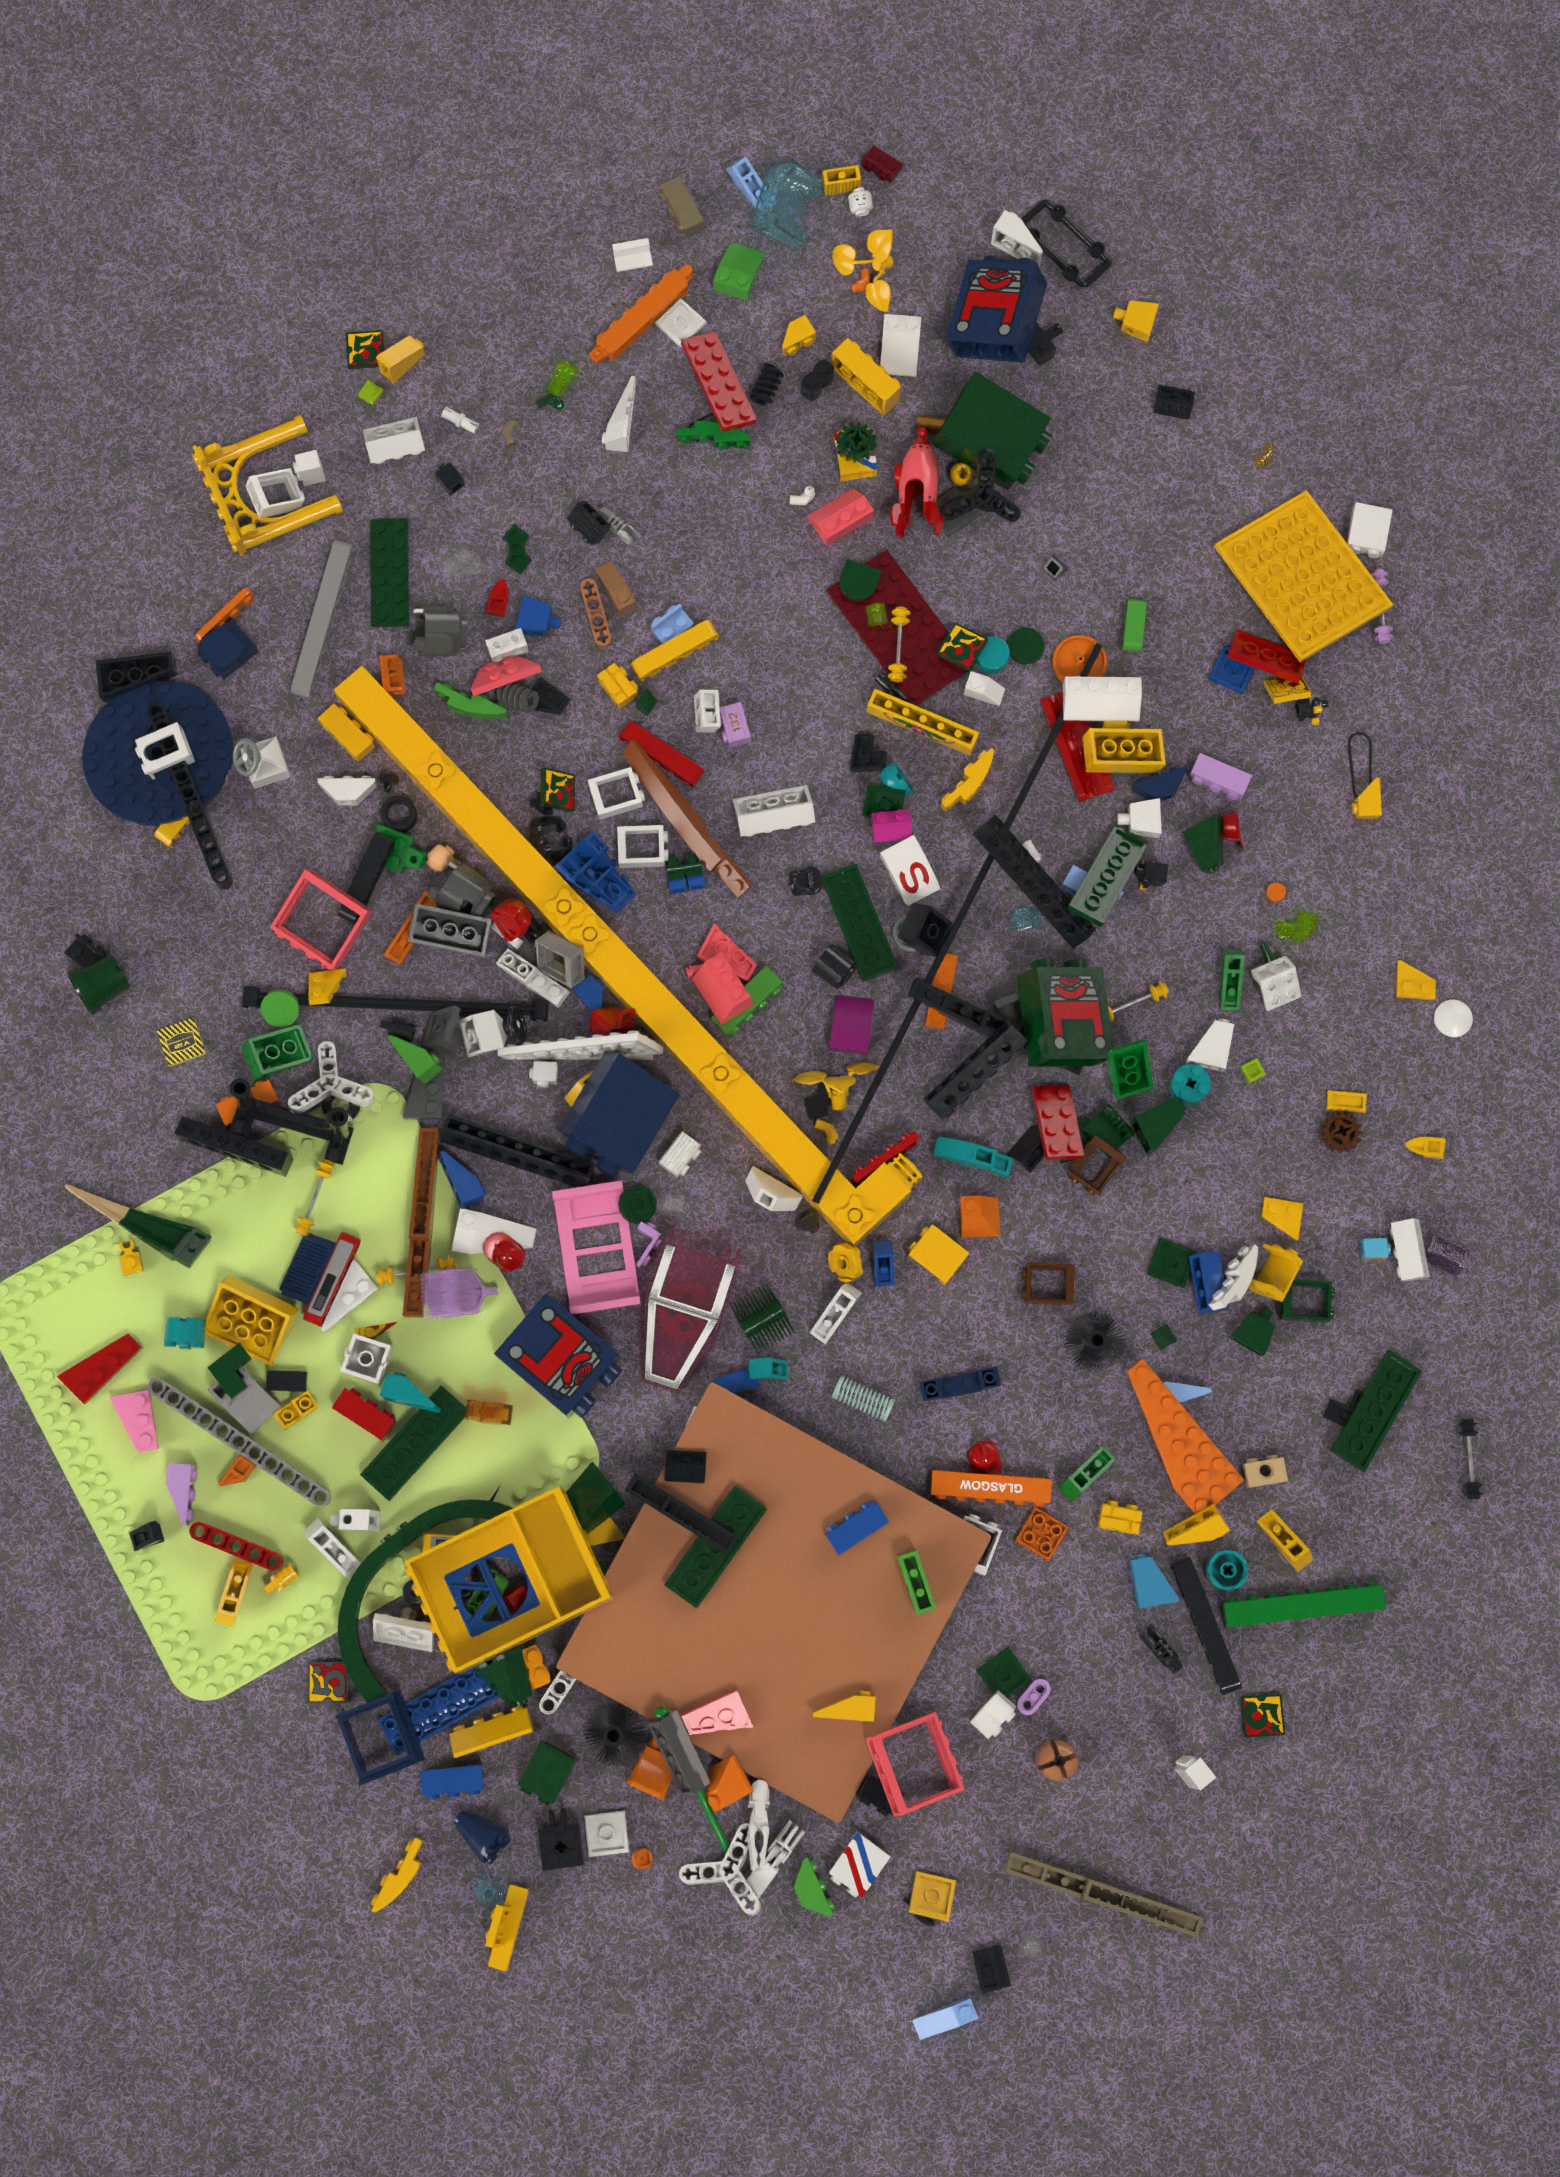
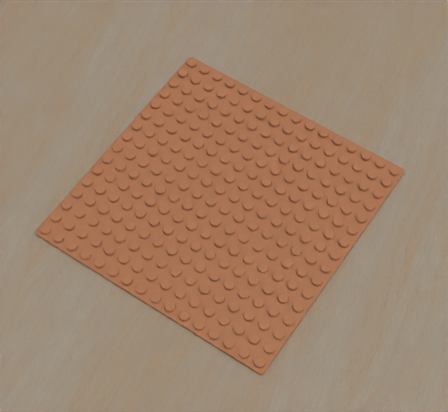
[556,1383,991,1823]

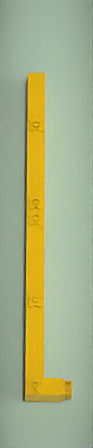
[333,666,923,1247]

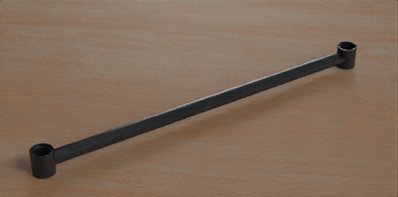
[242,986,549,1022]

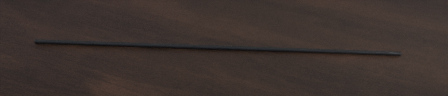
[812,643,1102,1204]

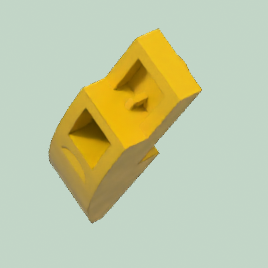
[941,748,994,813]
[371,1837,424,1913]

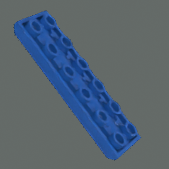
[377,1668,499,1756]

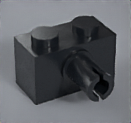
[1028,322,1063,367]

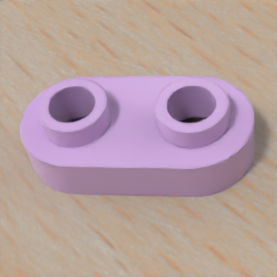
[1017,1679,1051,1715]

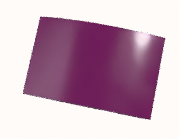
[829,996,874,1055]

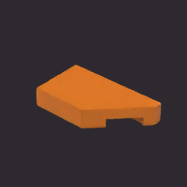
[218,1454,257,1486]

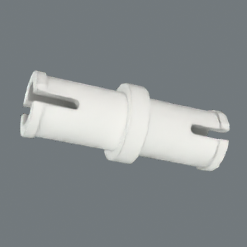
[441,406,480,434]

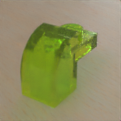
[1273,911,1318,944]

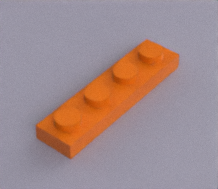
[384,891,439,966]
[925,953,958,1030]

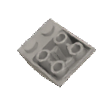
[207,1367,281,1435]

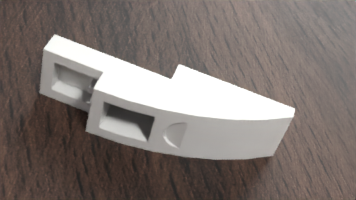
[496,948,570,1008]
[1209,1244,1258,1310]

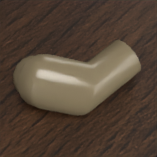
[502,419,519,447]

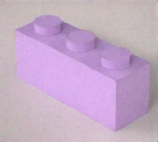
[1189,753,1252,800]

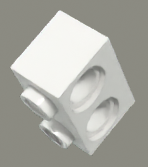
[485,628,529,663]
[694,690,721,733]

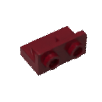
[861,145,903,183]

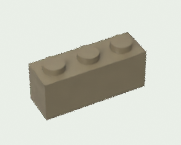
[659,176,705,238]

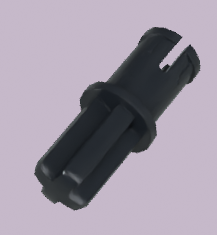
[875,672,907,701]

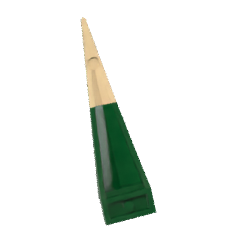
[65,1184,212,1268]

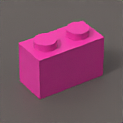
[871,809,912,843]

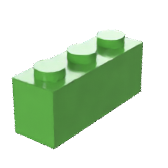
[896,1549,936,1615]

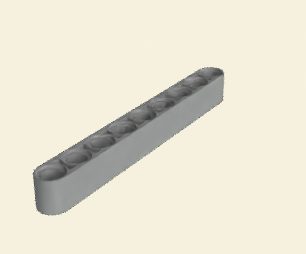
[291,540,354,699]

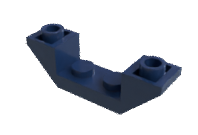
[919,1366,1001,1402]

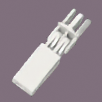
[747,1780,770,1871]
[739,1820,805,1903]

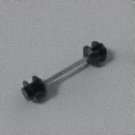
[1458,1419,1484,1500]

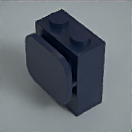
[197,619,259,680]

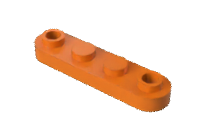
[194,588,254,644]

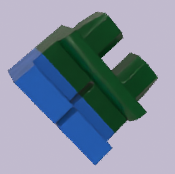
[667,854,706,895]

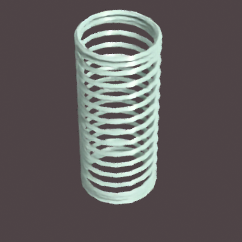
[832,1375,895,1422]

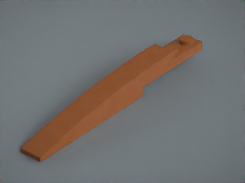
[622,739,753,898]
[402,1128,439,1318]

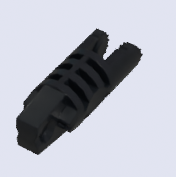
[1139,1624,1183,1673]

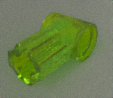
[547,360,578,399]

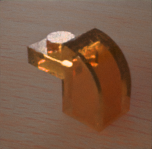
[464,1400,513,1425]

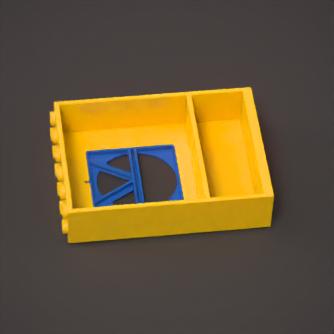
[404,1486,615,1674]

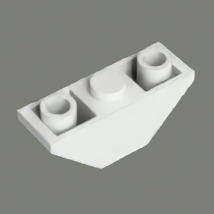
[318,776,377,805]
[745,1166,803,1211]

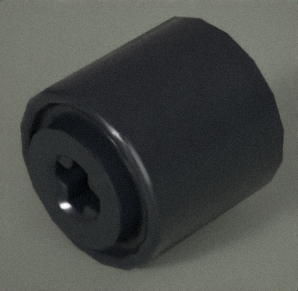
[812,944,857,989]

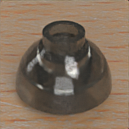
[794,1207,820,1234]

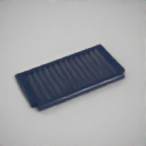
[279,1233,336,1305]

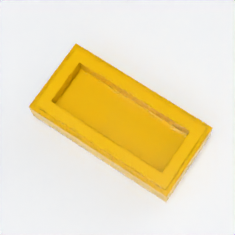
[1326,1090,1367,1113]

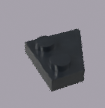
[532,677,571,715]

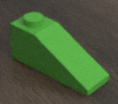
[388,1035,443,1084]

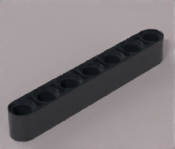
[1171,1557,1242,1695]

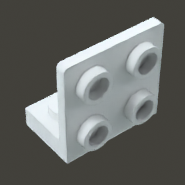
[1251,956,1301,1011]

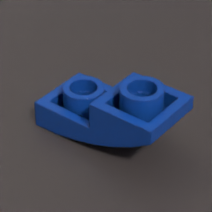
[714,1369,760,1394]

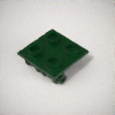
[1083,1104,1135,1158]

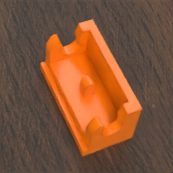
[379,654,406,696]

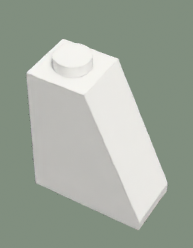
[1186,1019,1234,1072]

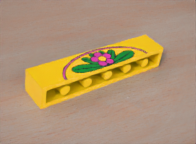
[867,689,979,756]

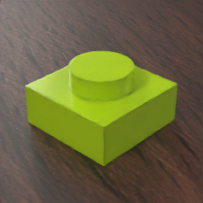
[358,380,384,406]

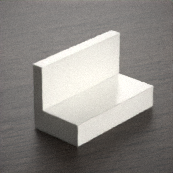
[612,238,653,272]

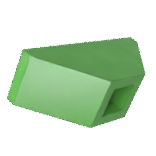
[794,1857,835,1917]

